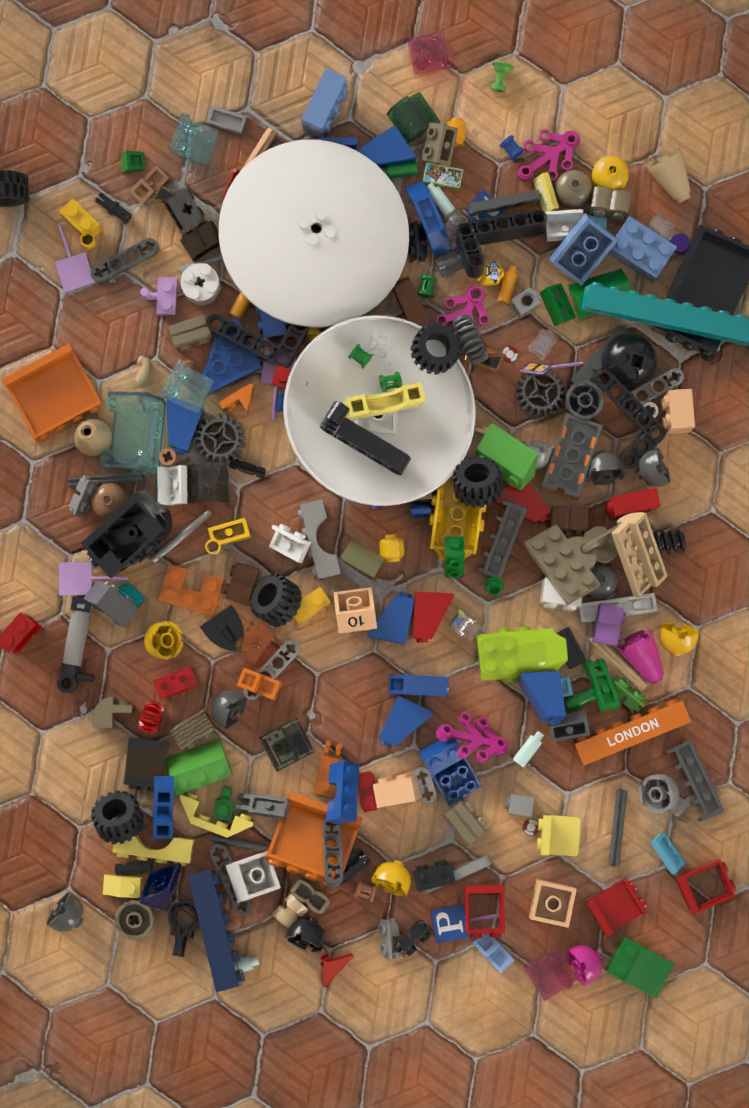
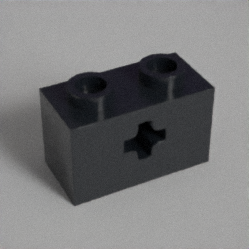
[162,187,205,233]

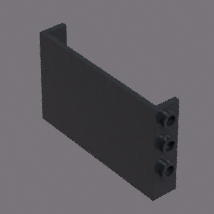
[651,225,749,359]

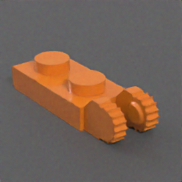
[313,740,342,797]

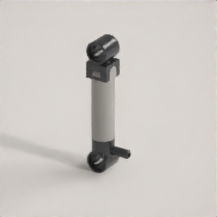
[57,582,95,693]

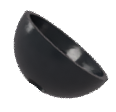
[602,333,657,390]

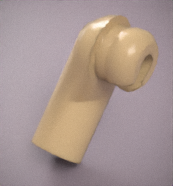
[135,356,151,385]

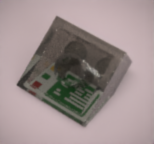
[259,718,315,772]

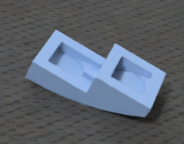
[473,934,515,974]

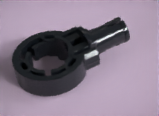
[168,900,200,957]

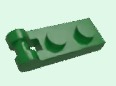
[584,658,621,712]

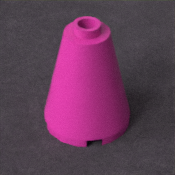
[617,628,665,684]

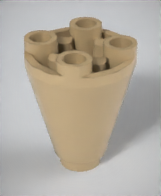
[645,147,691,204]
[74,419,112,457]

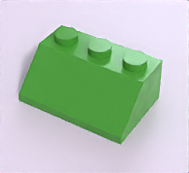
[475,423,538,491]
[166,739,233,796]

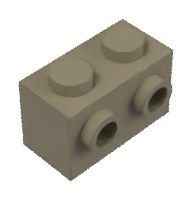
[421,123,458,166]

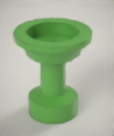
[491,61,514,93]

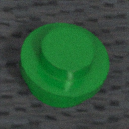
[485,577,504,595]

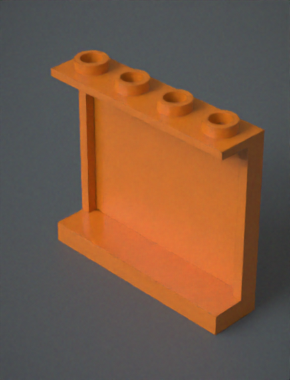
[1,343,104,442]
[265,791,363,886]

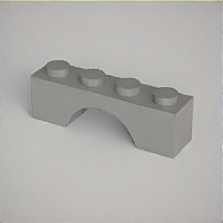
[297,499,341,580]

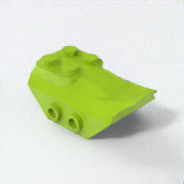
[477,627,568,683]

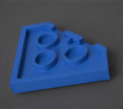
[202,317,262,394]

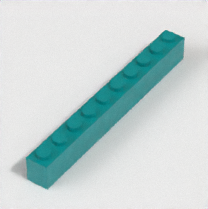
[581,282,749,346]

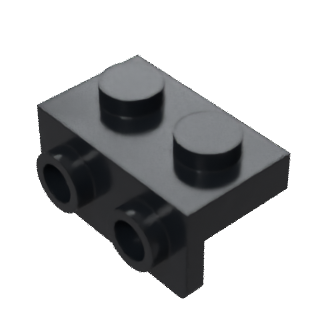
[413,860,456,892]

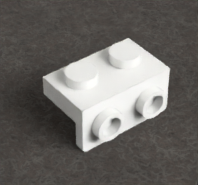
[545,209,584,242]
[157,465,188,506]
[269,524,311,563]

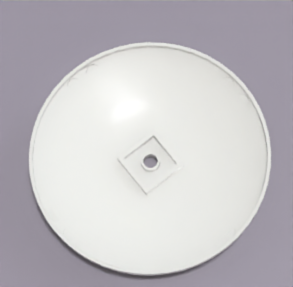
[219,140,409,328]
[283,315,476,506]

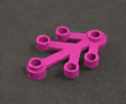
[517,129,580,183]
[436,285,490,337]
[436,712,508,763]

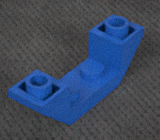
[405,181,452,257]

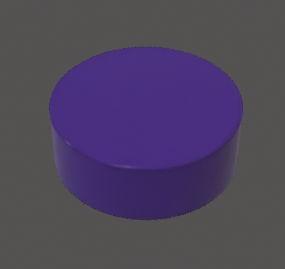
[670,234,690,254]

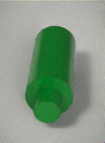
[381,161,418,179]
[564,687,597,712]

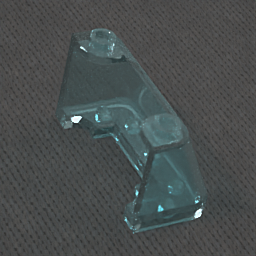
[100,391,166,473]

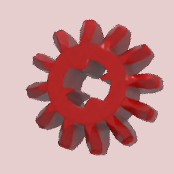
[138,701,165,734]

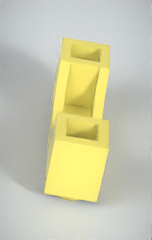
[343,382,426,421]
[113,834,195,866]

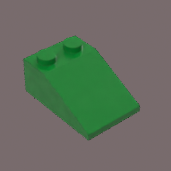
[605,935,675,998]

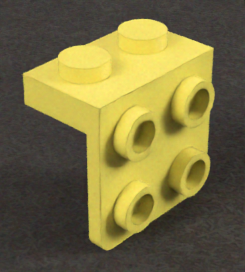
[536,814,581,856]

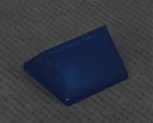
[139,862,181,911]

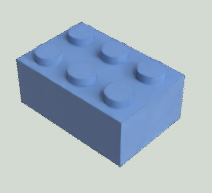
[301,69,349,138]
[550,213,618,286]
[607,216,677,283]

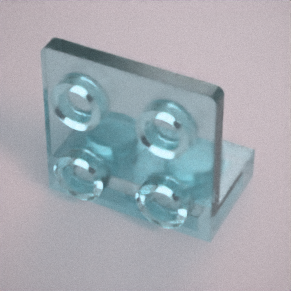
[170,113,219,165]
[161,359,214,414]

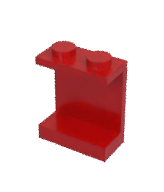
[0,612,43,656]
[586,878,648,938]

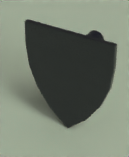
[200,605,244,652]

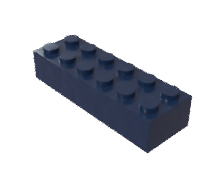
[188,869,245,992]

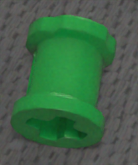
[417,275,437,298]
[348,344,373,369]
[379,371,402,392]

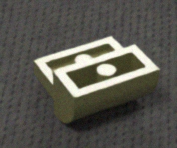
[340,540,385,578]

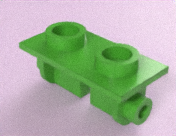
[613,675,647,713]

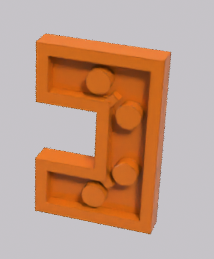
[158,564,224,616]

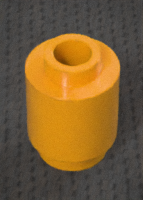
[447,117,466,147]

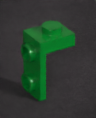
[445,537,465,578]

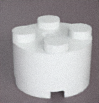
[181,263,221,306]

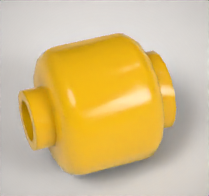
[379,534,405,562]

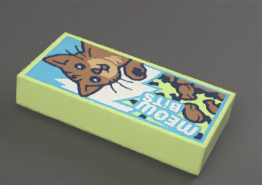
[423,163,463,189]

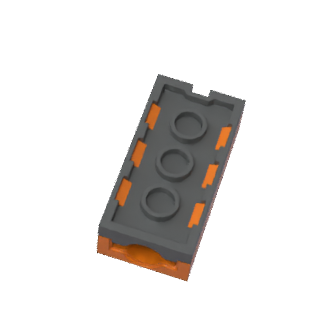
[540,413,603,500]

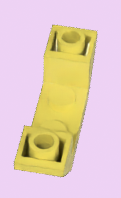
[180,792,255,838]

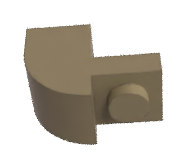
[92,697,135,728]

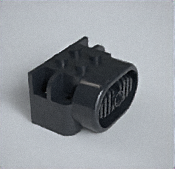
[81,490,173,579]

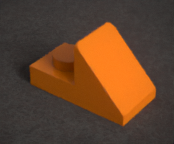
[218,383,254,414]

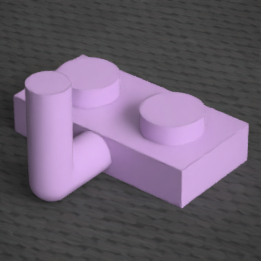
[140,277,178,316]

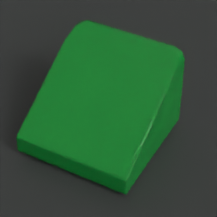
[121,151,145,173]

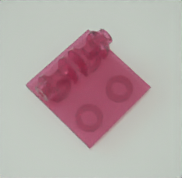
[407,31,451,75]
[524,947,577,1001]

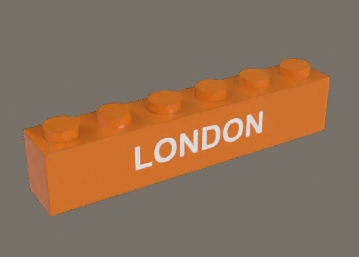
[573,698,691,766]

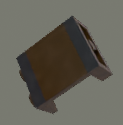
[124,738,170,791]

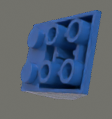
[418,737,482,806]

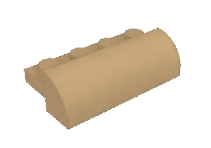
[611,512,667,597]

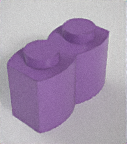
[591,603,626,646]

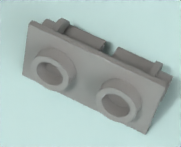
[69,475,99,515]
[378,918,401,960]

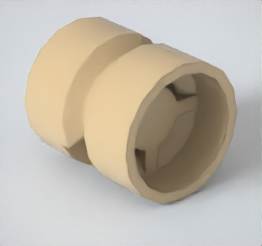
[272,892,309,929]

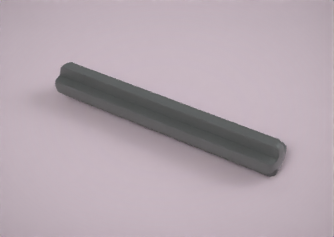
[67,471,143,488]
[609,789,627,866]

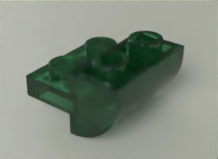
[387,92,441,144]

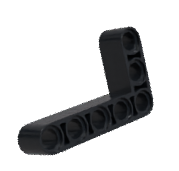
[456,210,547,278]
[206,314,310,368]
[593,369,666,469]
[320,401,411,476]

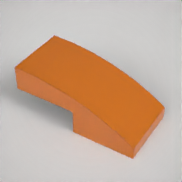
[237,668,282,700]

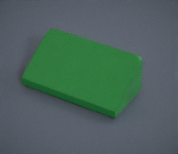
[540,283,576,326]

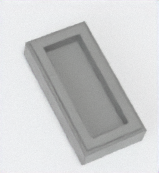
[206,106,248,135]

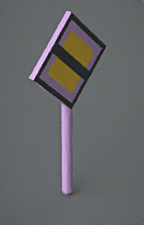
[520,362,584,374]

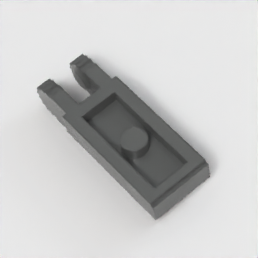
[235,793,291,819]

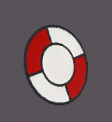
[502,346,518,362]
[523,819,539,836]

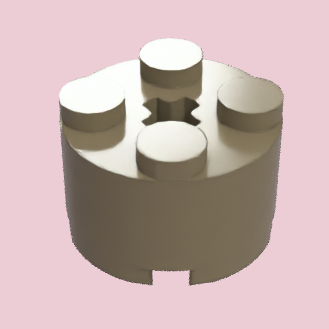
[115,898,157,940]

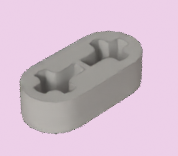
[414,767,436,804]

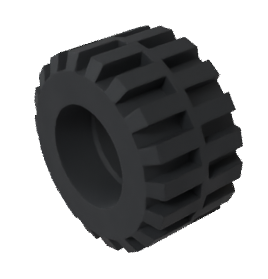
[0,170,29,207]
[410,322,462,375]
[453,456,503,508]
[250,573,302,627]
[91,790,144,844]

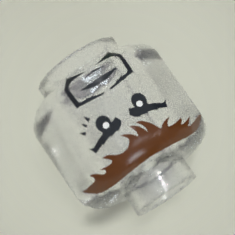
[443,209,470,237]

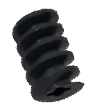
[653,529,686,555]

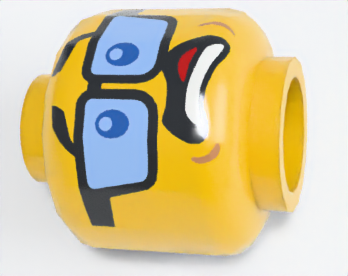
[475,261,504,286]

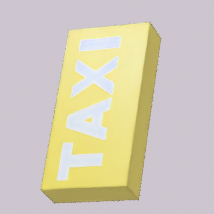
[533,172,559,213]

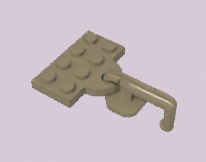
[524,524,619,605]

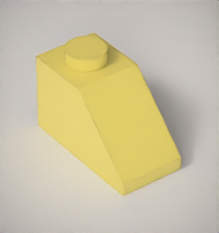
[103,875,143,898]

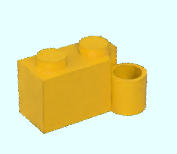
[59,198,102,250]
[205,518,251,556]
[294,587,331,625]

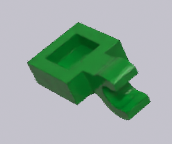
[212,786,235,821]

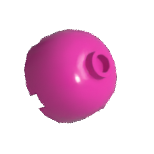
[566,945,603,986]

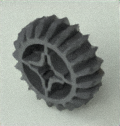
[452,314,489,365]
[515,367,566,418]
[194,413,246,465]

